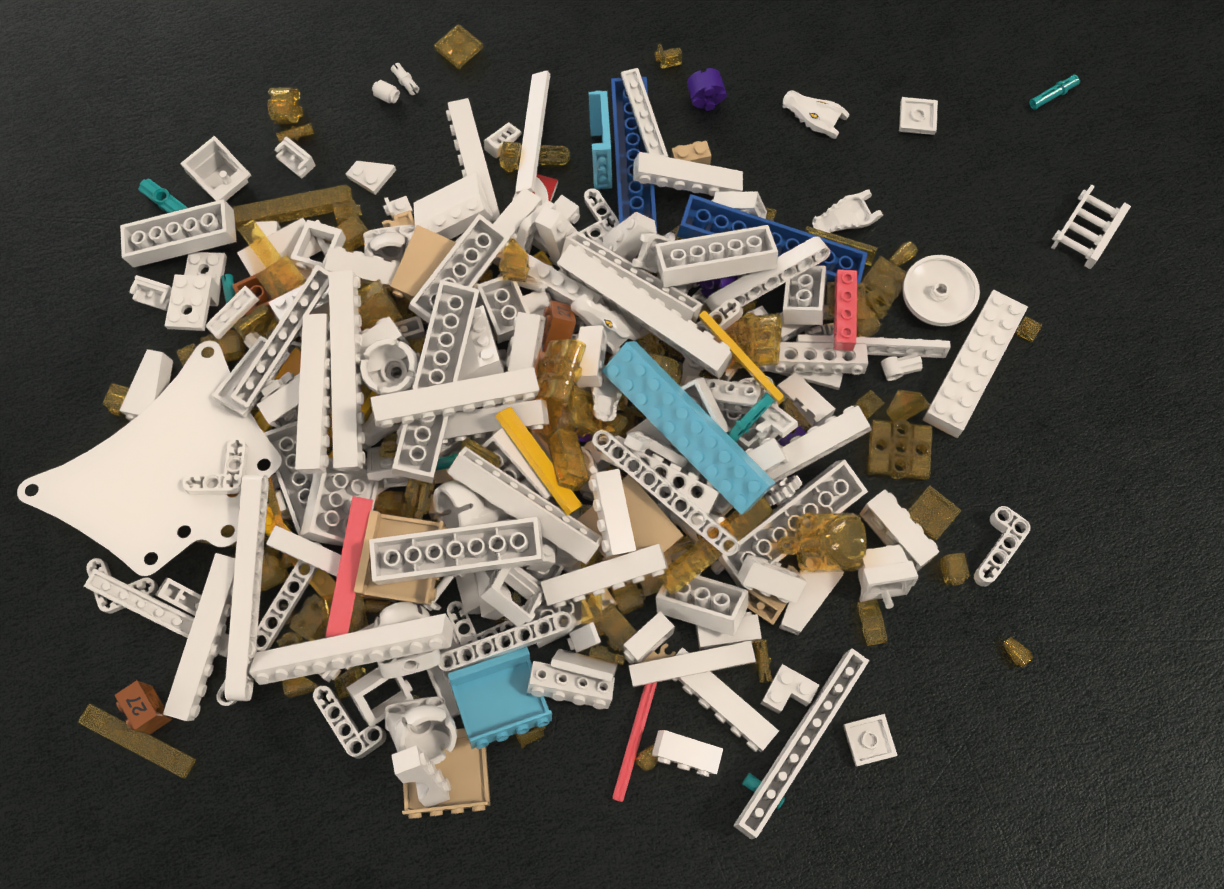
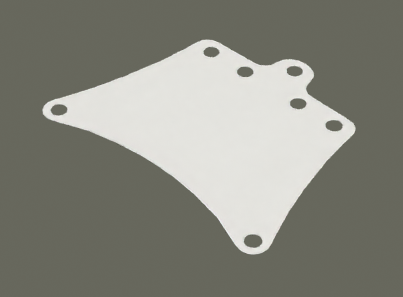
[17,341,282,576]

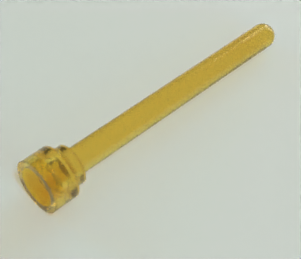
[268,476,298,568]

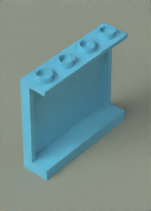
[589,91,612,189]
[448,647,552,749]

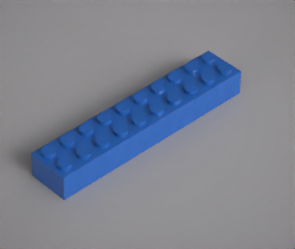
[611,77,657,234]
[677,194,867,288]

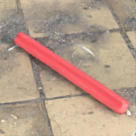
[613,682,657,802]

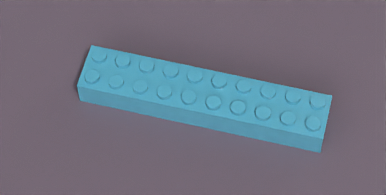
[602,341,775,515]

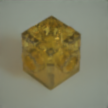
[375,491,406,517]

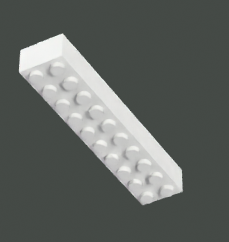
[557,244,733,379]
[392,280,479,483]

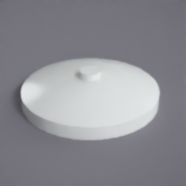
[902,255,980,326]

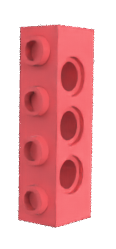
[833,270,857,351]

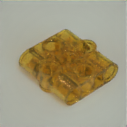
[719,313,782,370]
[534,339,587,403]
[868,419,932,480]

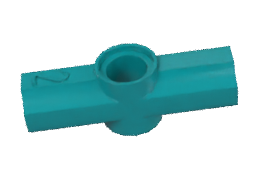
[138,179,188,213]

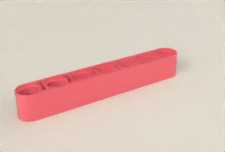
[326,496,373,638]

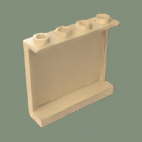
[389,225,475,302]
[577,474,685,584]
[354,510,448,606]
[402,728,490,819]

